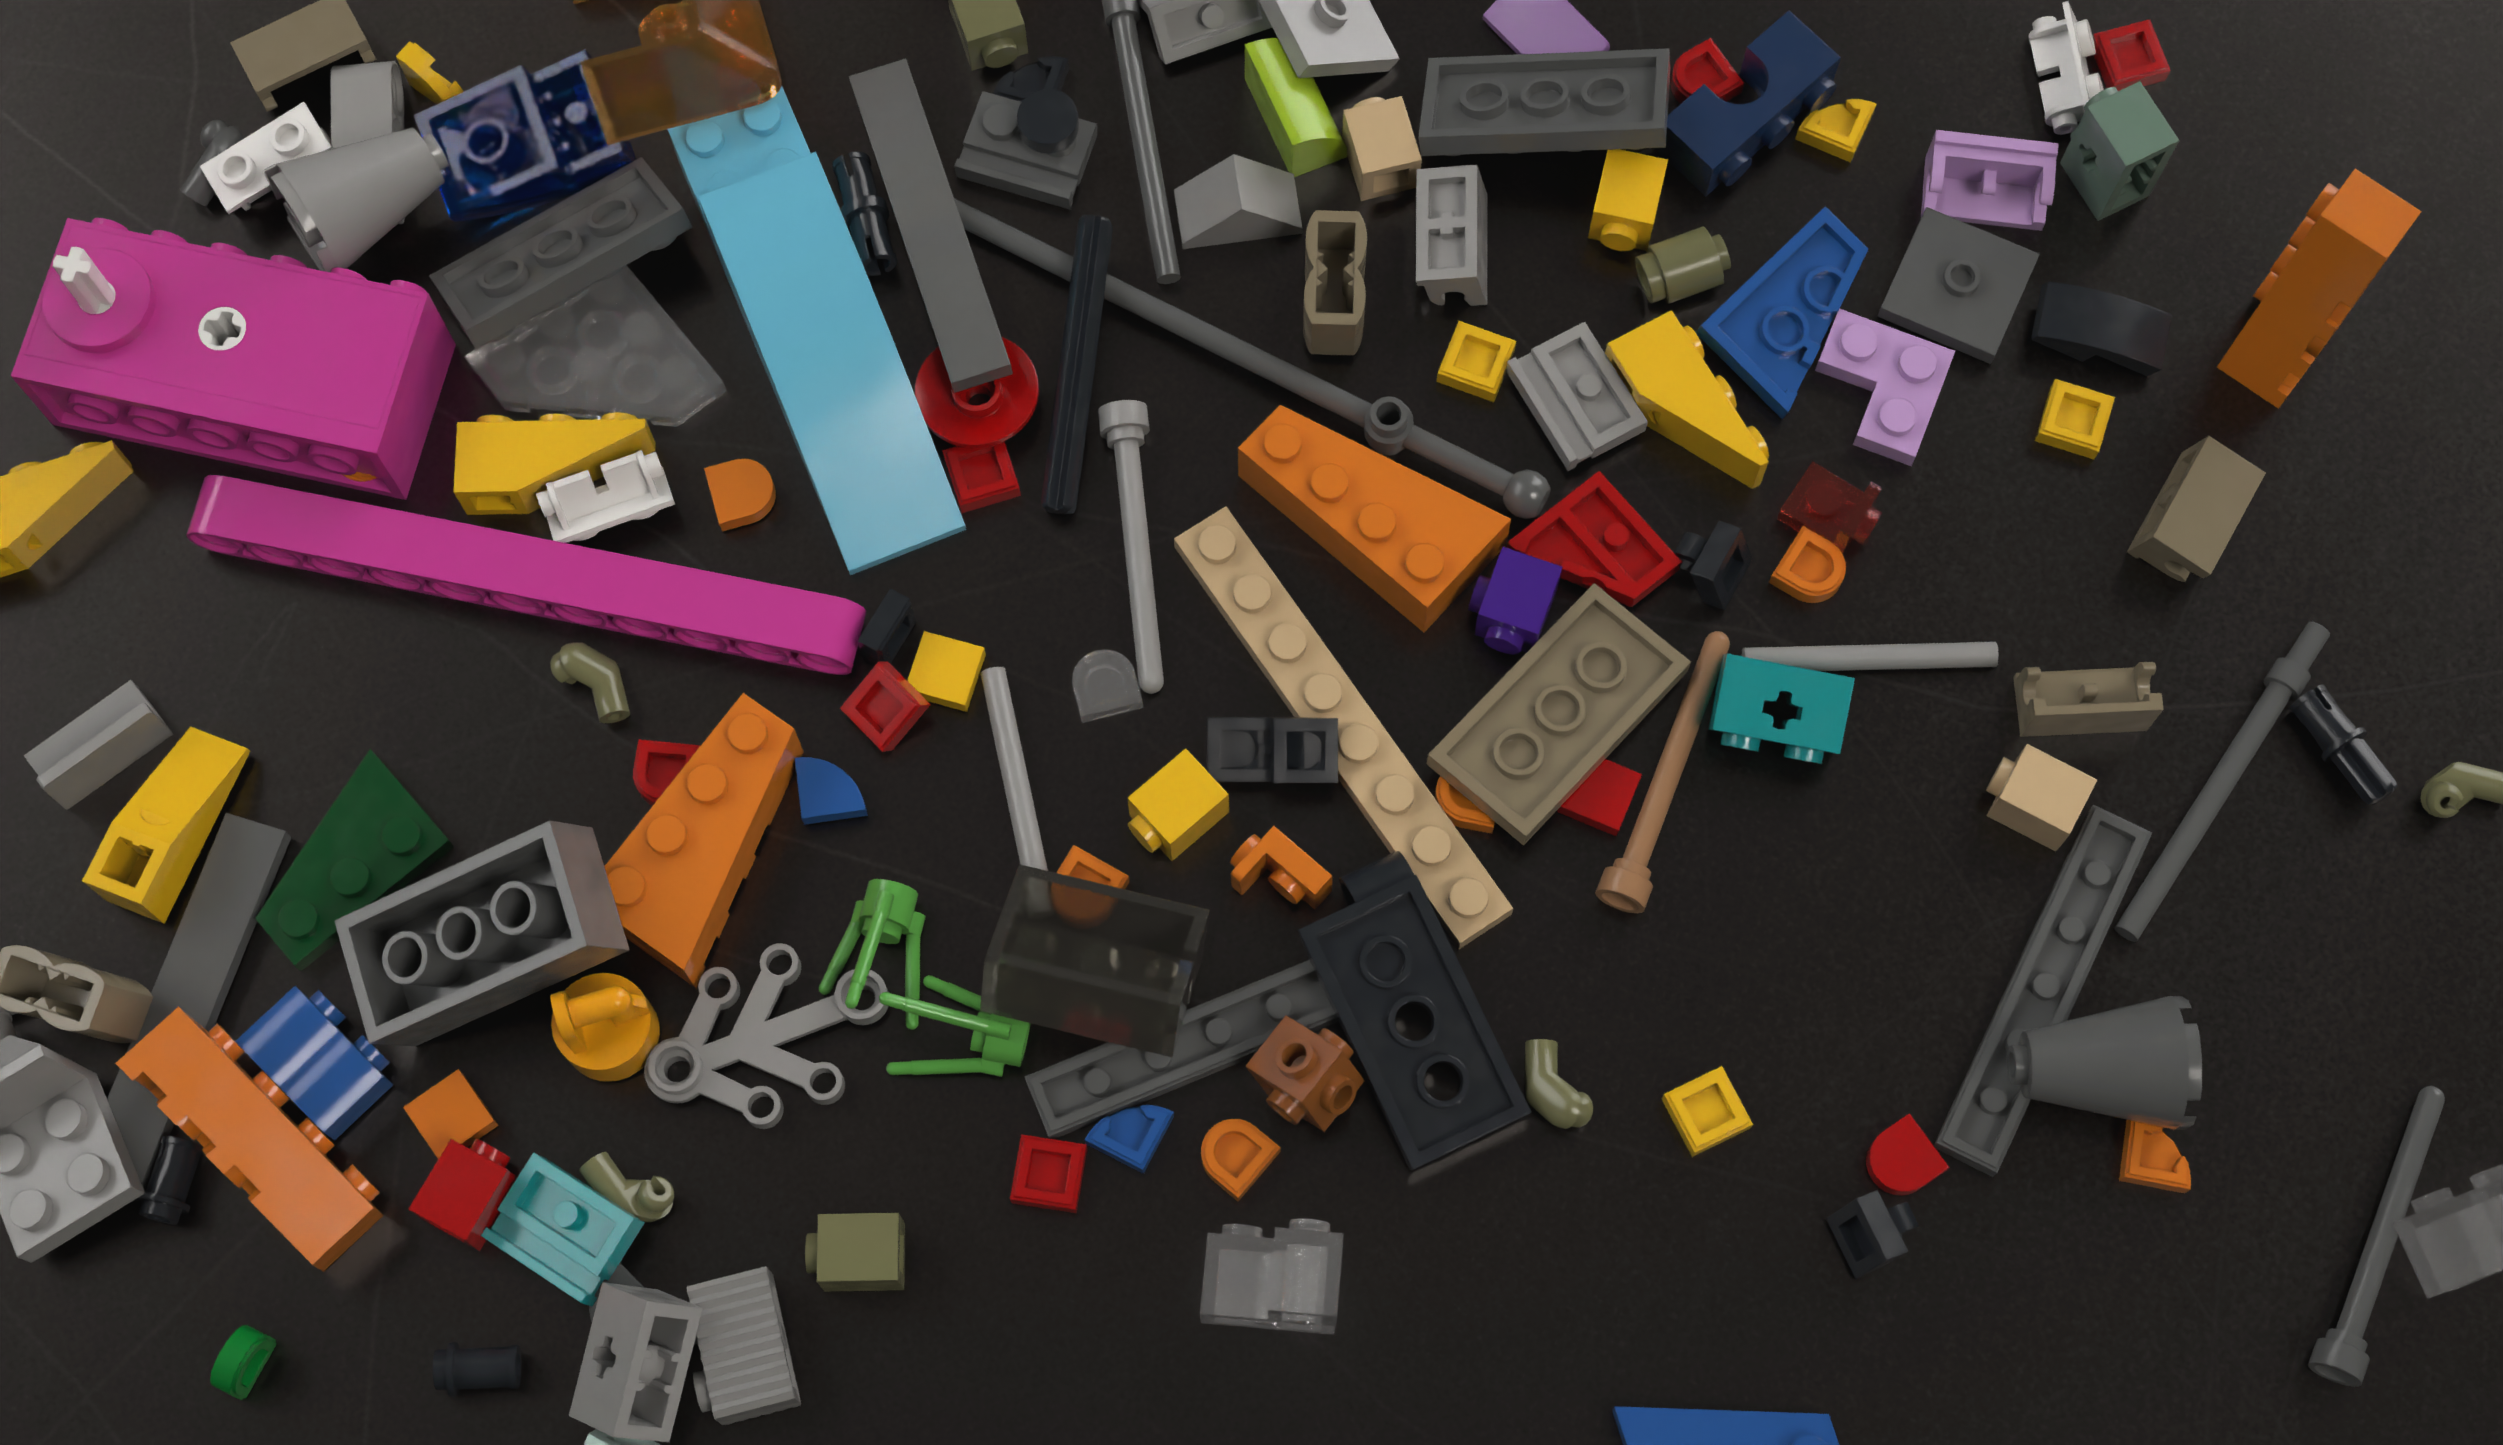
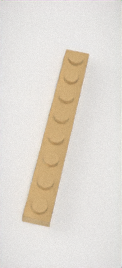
[1174,506,1513,949]

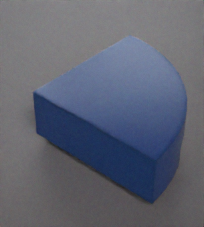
[795,757,868,825]
[1085,1105,1174,1174]

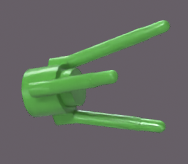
[819,879,926,1030]
[879,975,1032,1077]

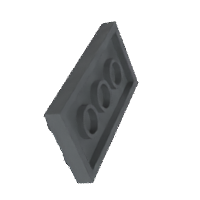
[1418,48,1671,156]
[429,157,693,349]

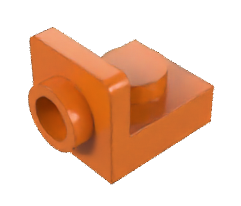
[1230,826,1332,910]

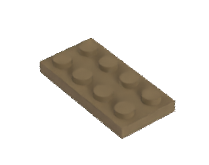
[1426,583,1691,846]

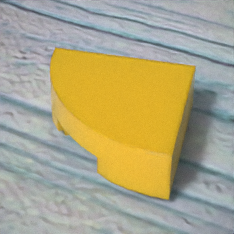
[396,41,468,117]
[1795,99,1877,162]

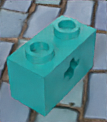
[1708,654,1855,764]

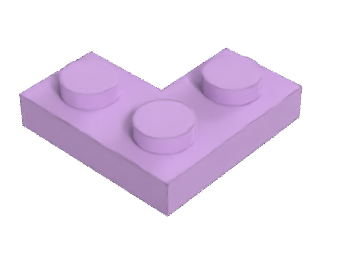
[1815,309,1955,466]

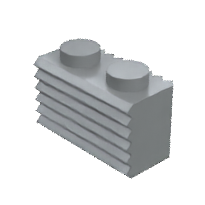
[687,1266,801,1425]

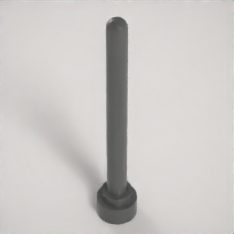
[2308,1086,2445,1387]

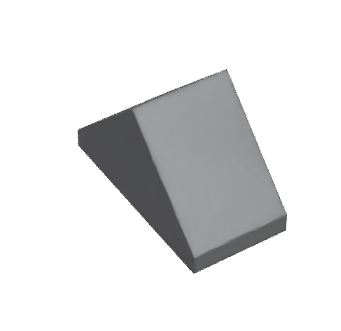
[1174,154,1302,249]

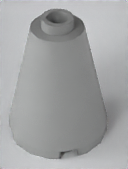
[264,128,449,272]

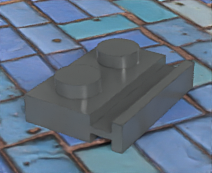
[954,91,1098,210]

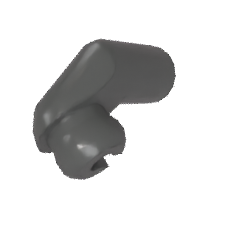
[180,120,243,207]

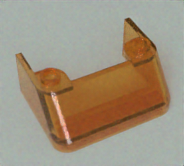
[573,0,782,145]

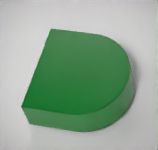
[210,1325,277,1400]

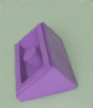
[1483,0,1610,54]

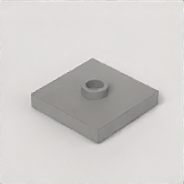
[1259,0,1400,78]

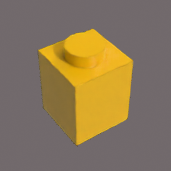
[1588,149,1668,251]
[1127,748,1229,861]

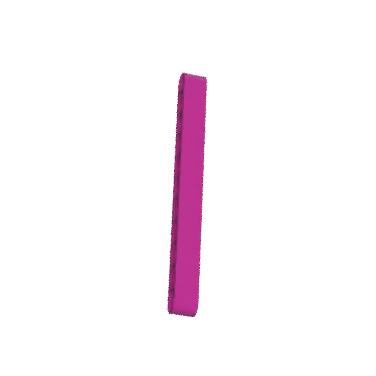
[187,475,867,675]

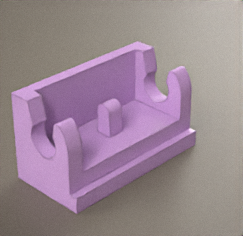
[1921,130,2058,231]

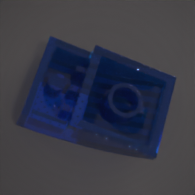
[414,49,637,222]

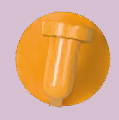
[550,973,660,1081]

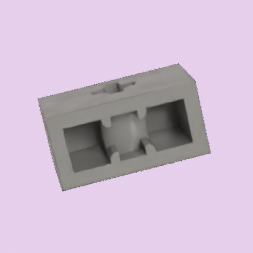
[569,1282,703,1442]

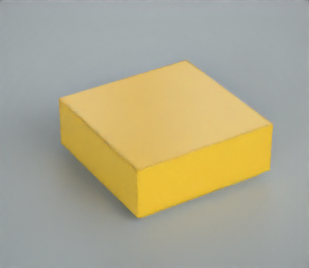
[1436,321,1516,402]
[2035,379,2115,459]
[907,631,986,712]
[1661,1066,1753,1157]

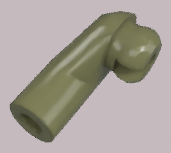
[2421,762,2503,818]
[579,1152,674,1222]

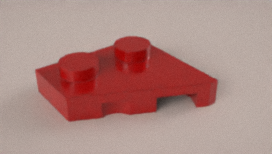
[1507,471,1682,607]

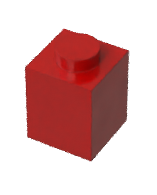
[409,1139,517,1251]

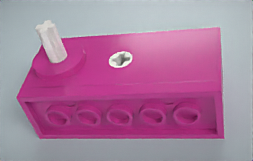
[11,218,456,500]

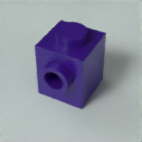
[1468,546,1563,655]

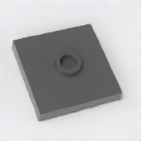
[1877,207,2040,364]

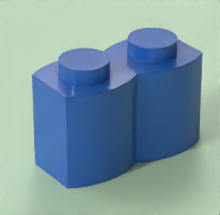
[236,986,394,1140]

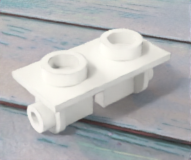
[2028,1,2104,135]
[200,102,333,214]
[536,450,675,543]

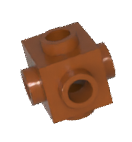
[1245,1015,1365,1132]

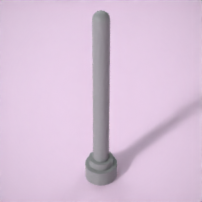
[1098,400,1164,694]

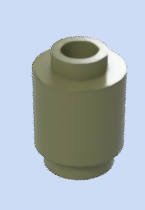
[1635,226,1731,304]

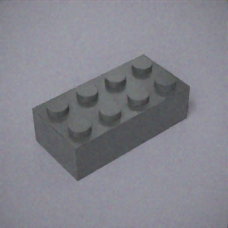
[334,820,630,1046]

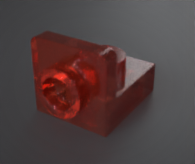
[1777,462,1883,554]

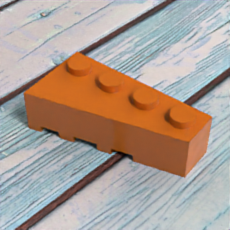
[2217,168,2422,409]
[1238,405,1511,633]
[604,693,804,988]
[115,1006,384,1272]

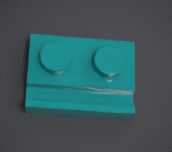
[481,1153,645,1307]

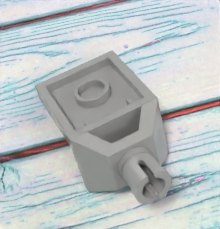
[0,1007,145,1263]

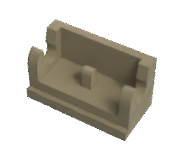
[230,0,376,112]
[2127,436,2266,582]
[2013,662,2164,737]

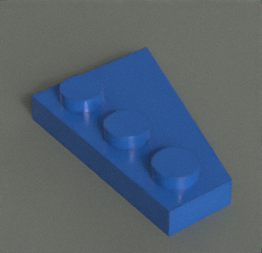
[1696,206,1869,419]
[1612,1406,1839,1445]

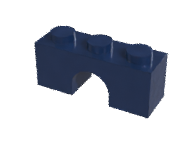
[1655,10,1841,197]

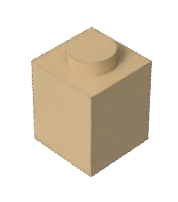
[1342,96,1422,201]
[1986,744,2097,851]

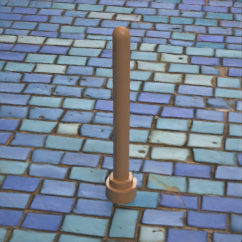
[1595,631,1730,913]

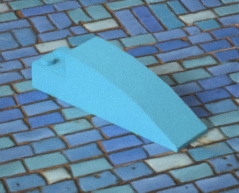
[667,84,966,575]

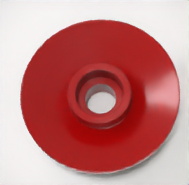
[915,337,1039,448]

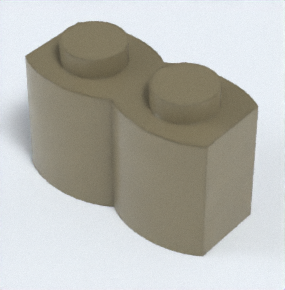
[1303,210,1367,355]
[0,945,153,1043]

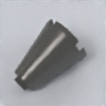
[2007,996,2202,1130]

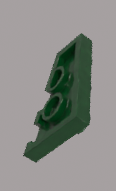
[255,749,454,971]

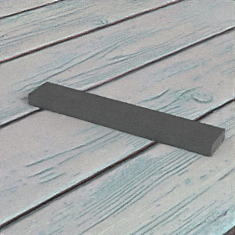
[849,58,1013,393]
[1933,805,2152,1177]
[107,813,291,1191]
[1025,960,1339,1139]

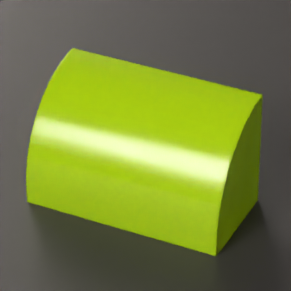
[1245,38,1347,177]

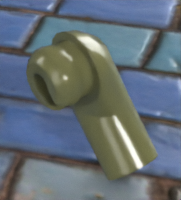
[550,642,630,723]
[1525,1039,1593,1129]

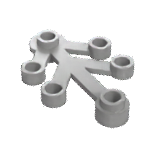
[644,943,888,1129]

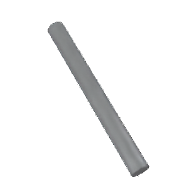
[1742,642,1999,671]
[980,667,1056,915]

